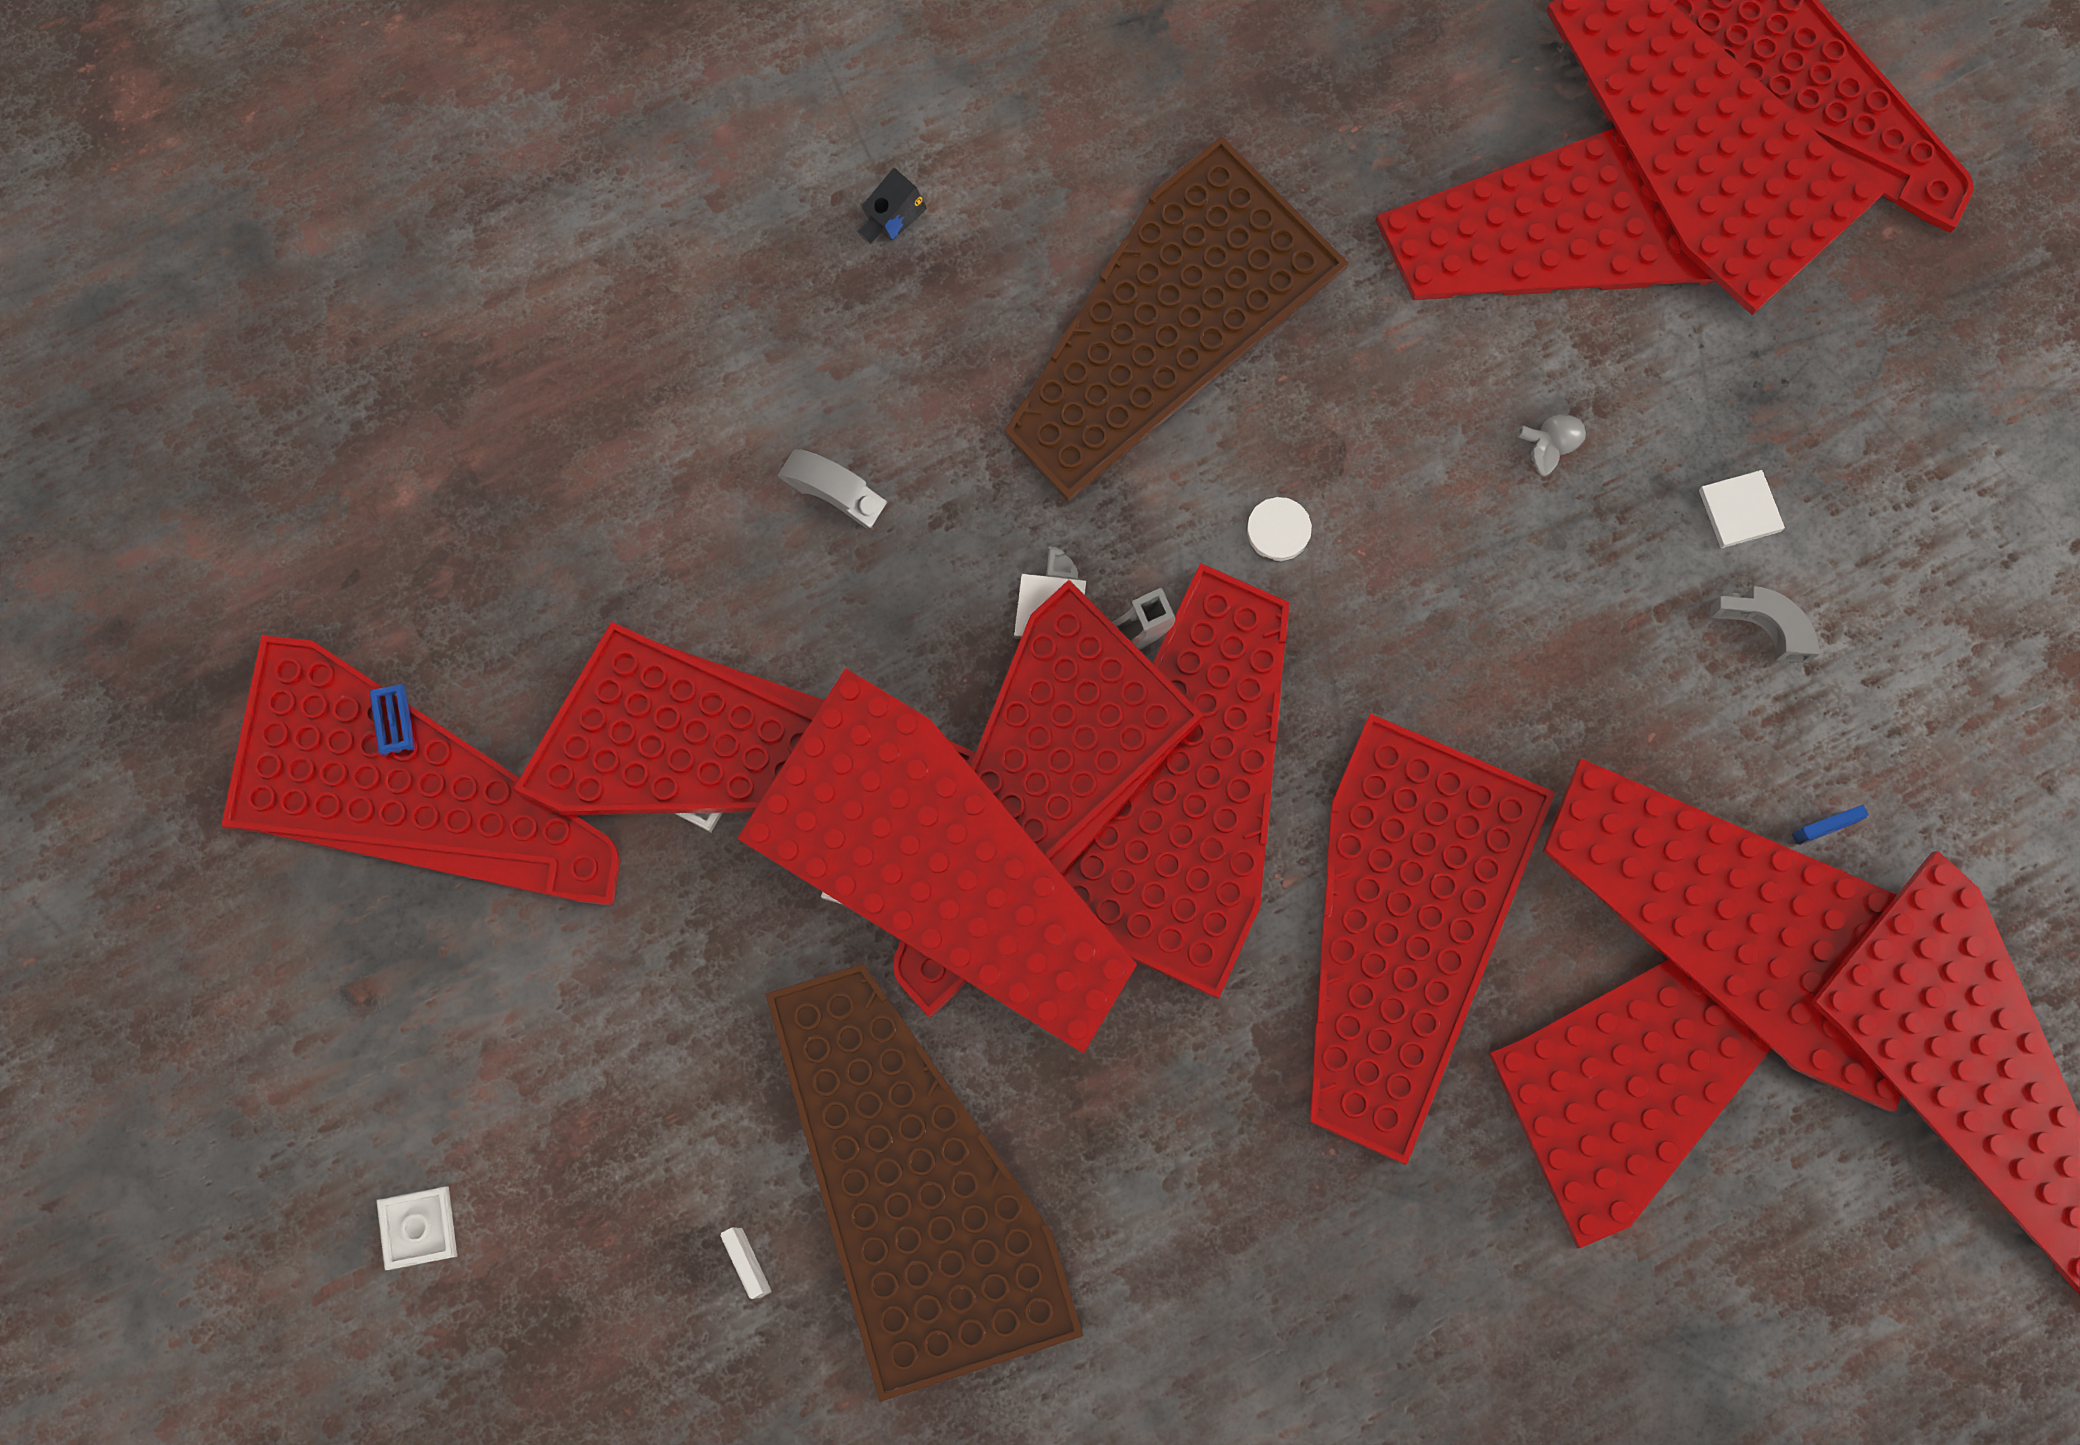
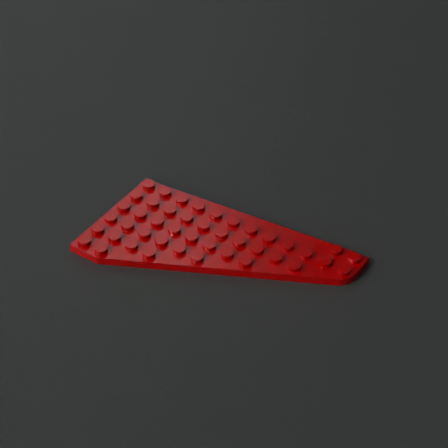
[1669,0,1973,233]
[221,635,621,906]
[1489,868,1844,1248]

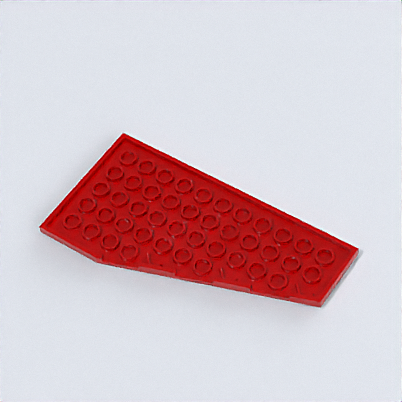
[1546,0,1884,316]
[1376,127,1715,300]
[1062,563,1290,999]
[737,668,1137,1054]
[1309,713,1556,1165]
[1542,758,1901,1112]

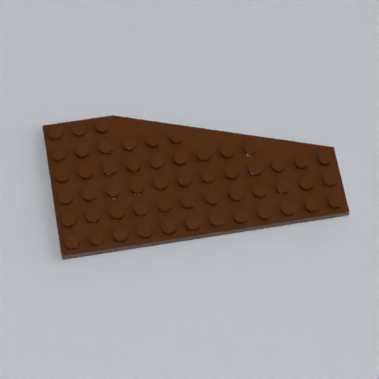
[1005,136,1348,502]
[765,964,1083,1402]

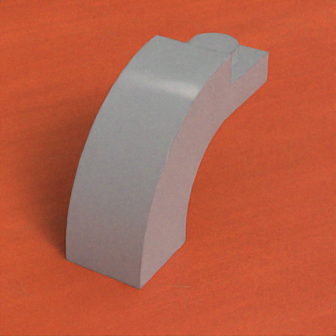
[777,449,887,529]
[1711,586,1819,663]
[1112,587,1176,650]

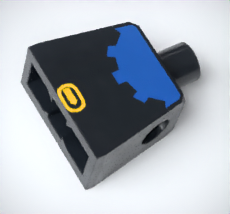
[857,167,927,244]

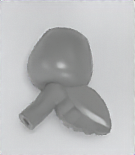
[1517,414,1586,477]

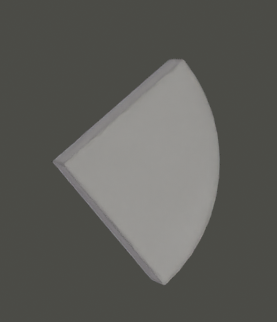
[1046,546,1078,580]

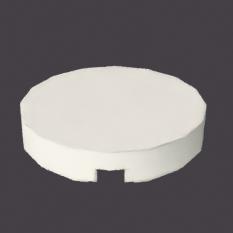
[1247,497,1312,561]

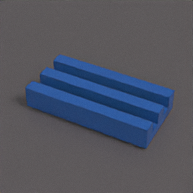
[370,684,415,756]
[1792,804,1869,845]

